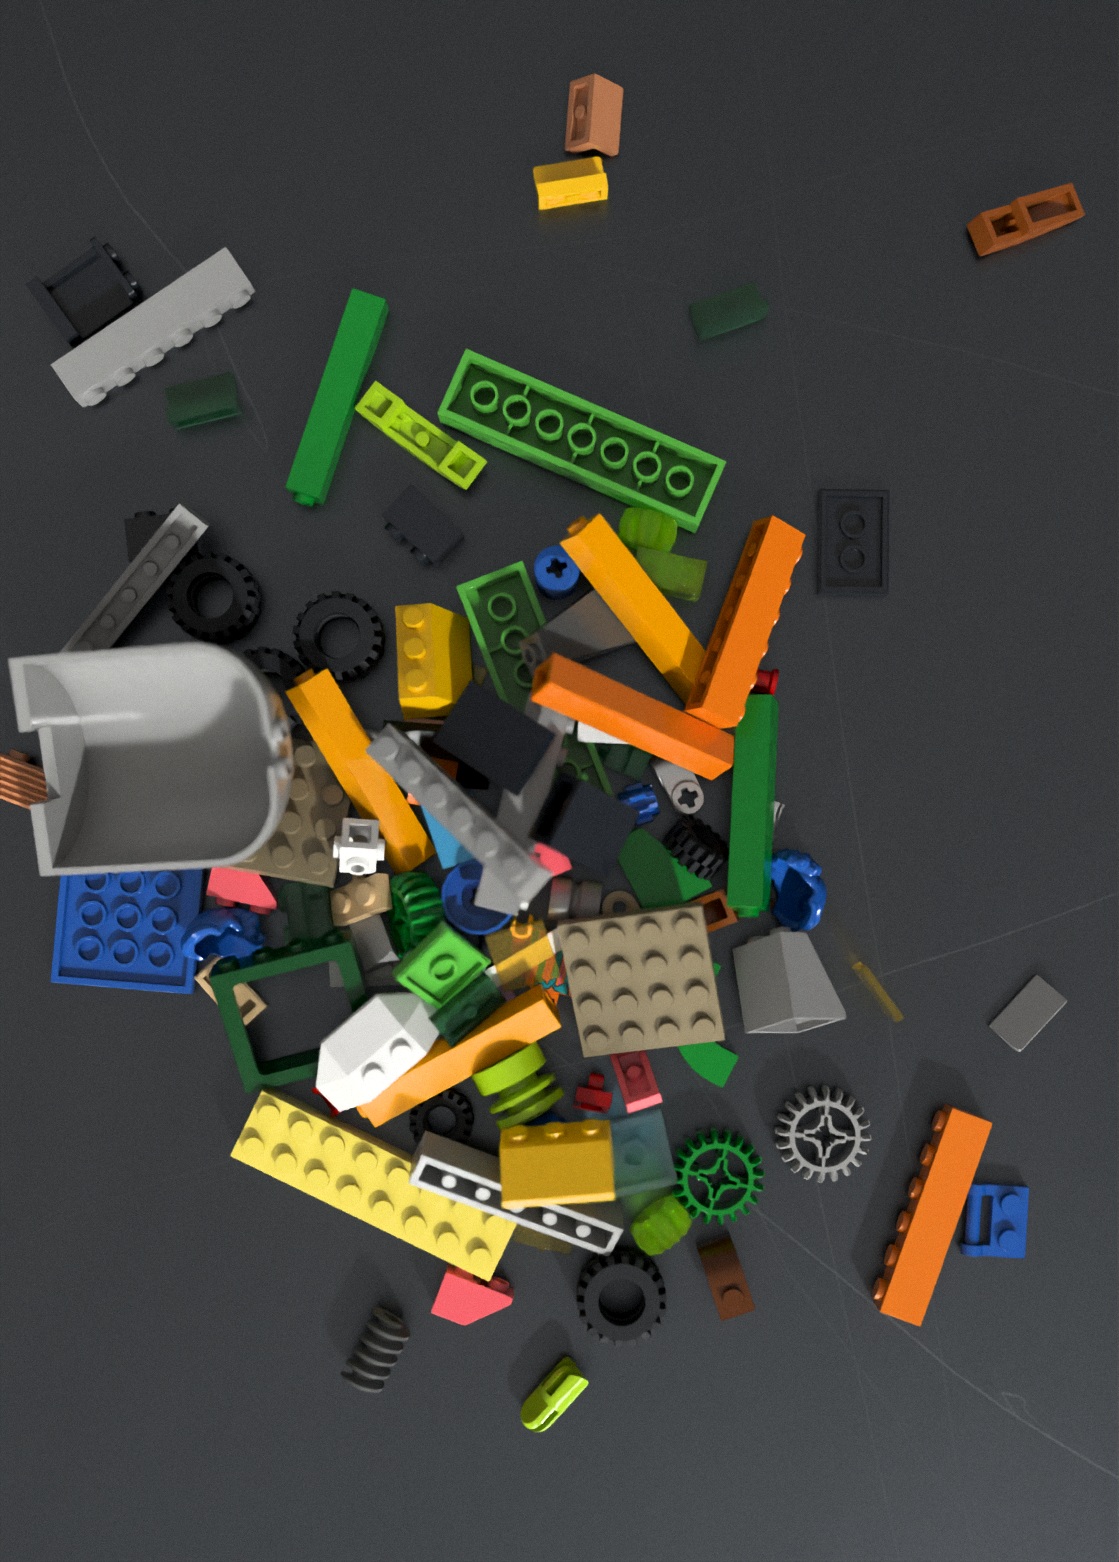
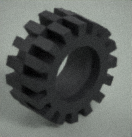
[663,814,729,880]
[409,1087,474,1144]

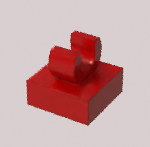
[572,1073,613,1114]

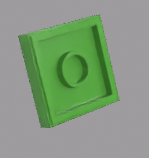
[391,921,491,1012]

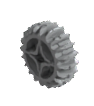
[774,1085,871,1183]

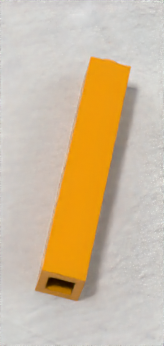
[560,513,706,705]
[286,668,437,874]
[356,984,561,1128]

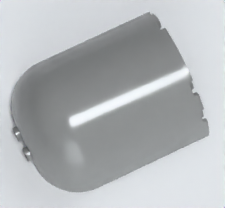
[8,643,293,876]

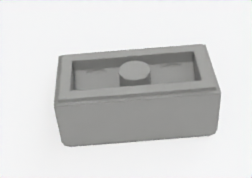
[349,912,399,973]
[988,974,1067,1052]

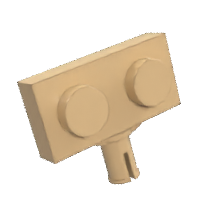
[329,873,393,926]

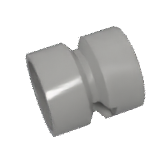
[547,876,603,922]

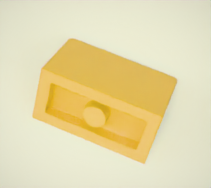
[533,157,608,210]

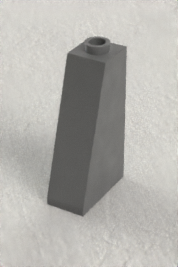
[519,587,636,676]

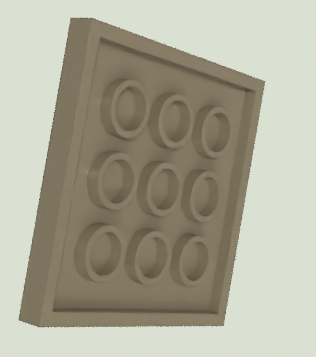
[219,738,352,888]
[557,901,726,1057]

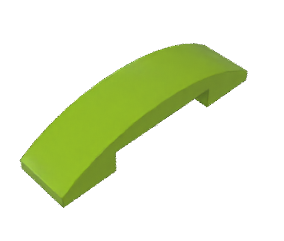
[355,380,487,490]

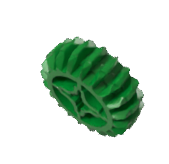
[386,871,446,960]
[669,1127,765,1225]

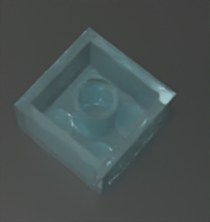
[609,1108,678,1198]

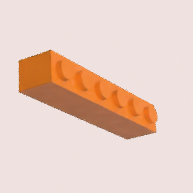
[684,515,806,729]
[872,1103,993,1327]

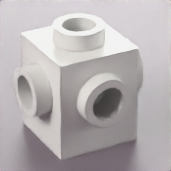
[333,818,385,875]

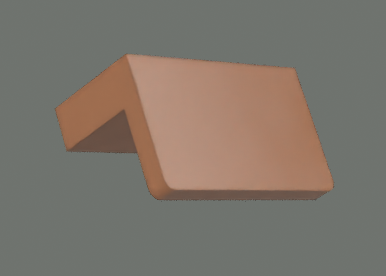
[565,73,623,156]

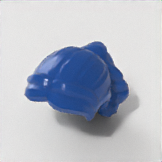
[771,848,827,932]
[180,906,266,961]

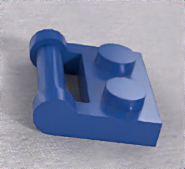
[960,1181,1029,1259]

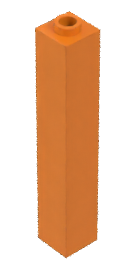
[530,653,735,780]

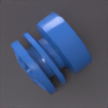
[441,859,512,935]

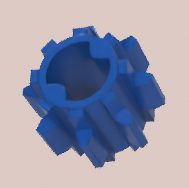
[617,782,660,826]

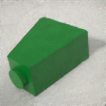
[617,828,712,909]

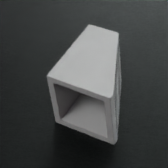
[732,927,846,1033]

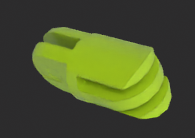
[520,1357,589,1432]

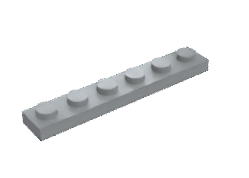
[59,501,210,654]

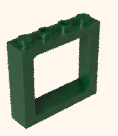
[209,929,372,1094]

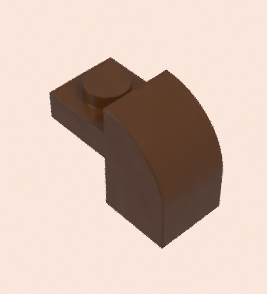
[696,1232,756,1321]

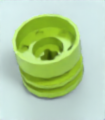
[470,1041,565,1130]

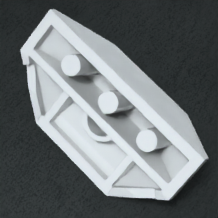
[315,992,448,1112]

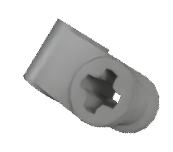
[650,757,704,816]

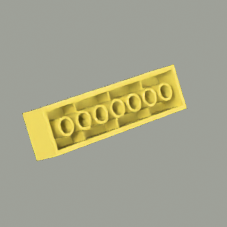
[230,1087,517,1282]

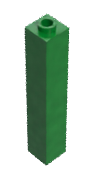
[285,288,389,507]
[727,694,779,918]

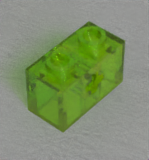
[635,546,708,602]

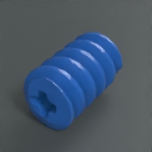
[534,546,579,600]

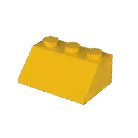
[395,603,473,720]
[499,1119,615,1208]

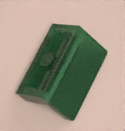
[689,282,770,341]
[165,372,243,430]
[428,971,507,1048]

